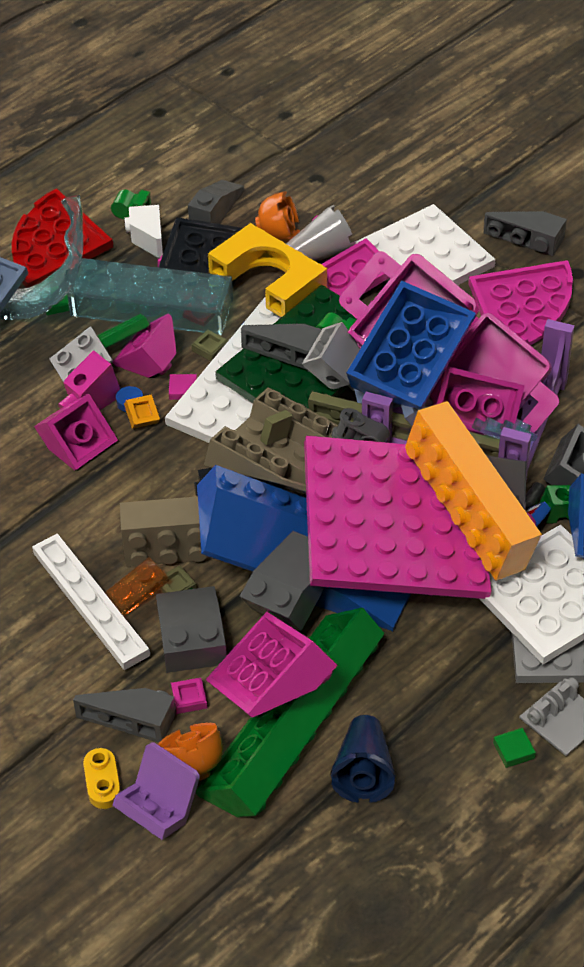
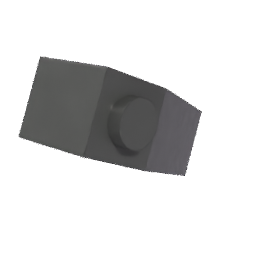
[188,180,244,224]
[241,324,322,370]
[73,688,176,743]

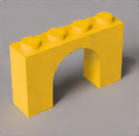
[208,223,327,317]

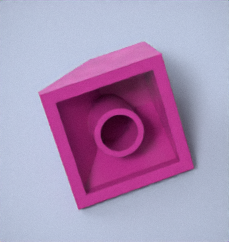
[112,313,177,378]
[34,394,118,470]

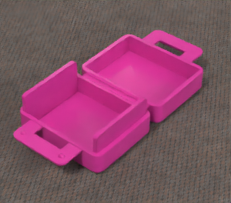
[339,251,559,439]

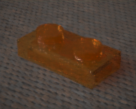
[105,557,169,617]

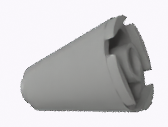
[286,205,356,262]

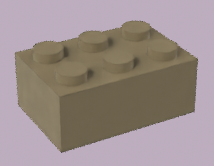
[120,496,213,567]

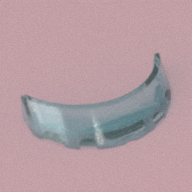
[0,195,83,320]

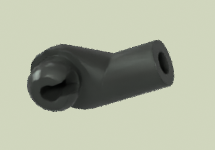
[525,482,546,509]

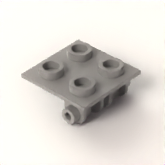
[49,326,113,382]
[519,678,584,756]

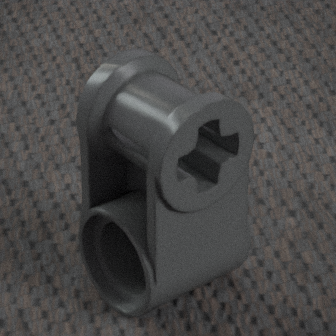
[331,408,390,443]

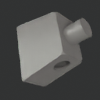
[302,322,360,391]

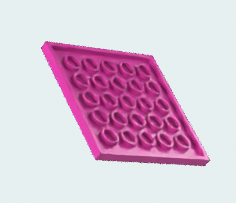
[304,436,491,599]

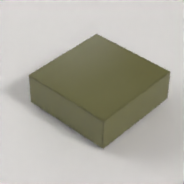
[191,330,228,361]
[260,410,293,446]
[155,565,197,593]

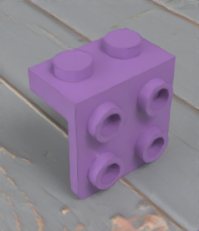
[112,742,200,840]

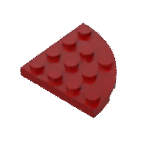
[11,188,113,291]

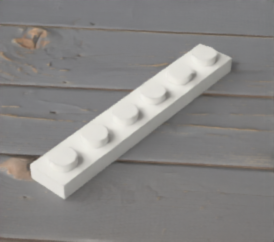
[32,534,150,670]

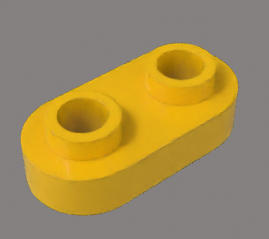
[83,748,120,809]

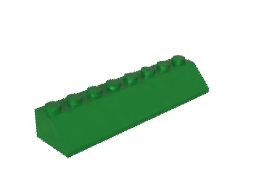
[195,607,385,817]

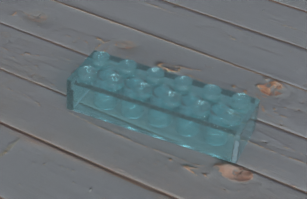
[67,258,233,335]

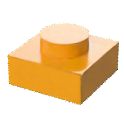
[124,394,160,429]

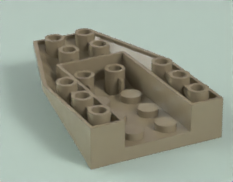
[204,387,346,495]

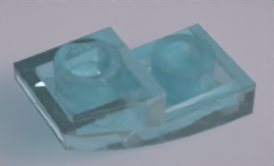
[471,417,538,441]

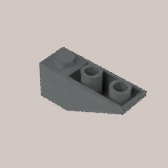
[483,211,567,256]

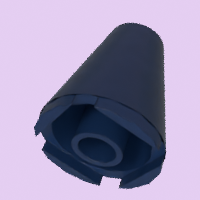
[331,715,395,803]

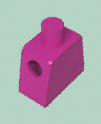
[58,350,120,410]

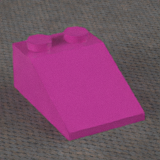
[429,366,525,437]

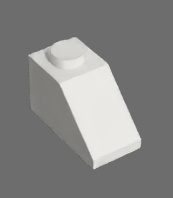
[125,205,163,258]

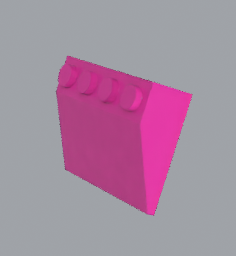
[205,612,337,718]

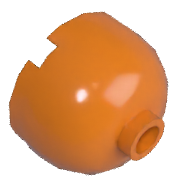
[255,191,300,243]
[158,723,223,781]

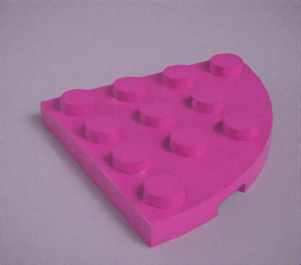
[468,260,573,345]

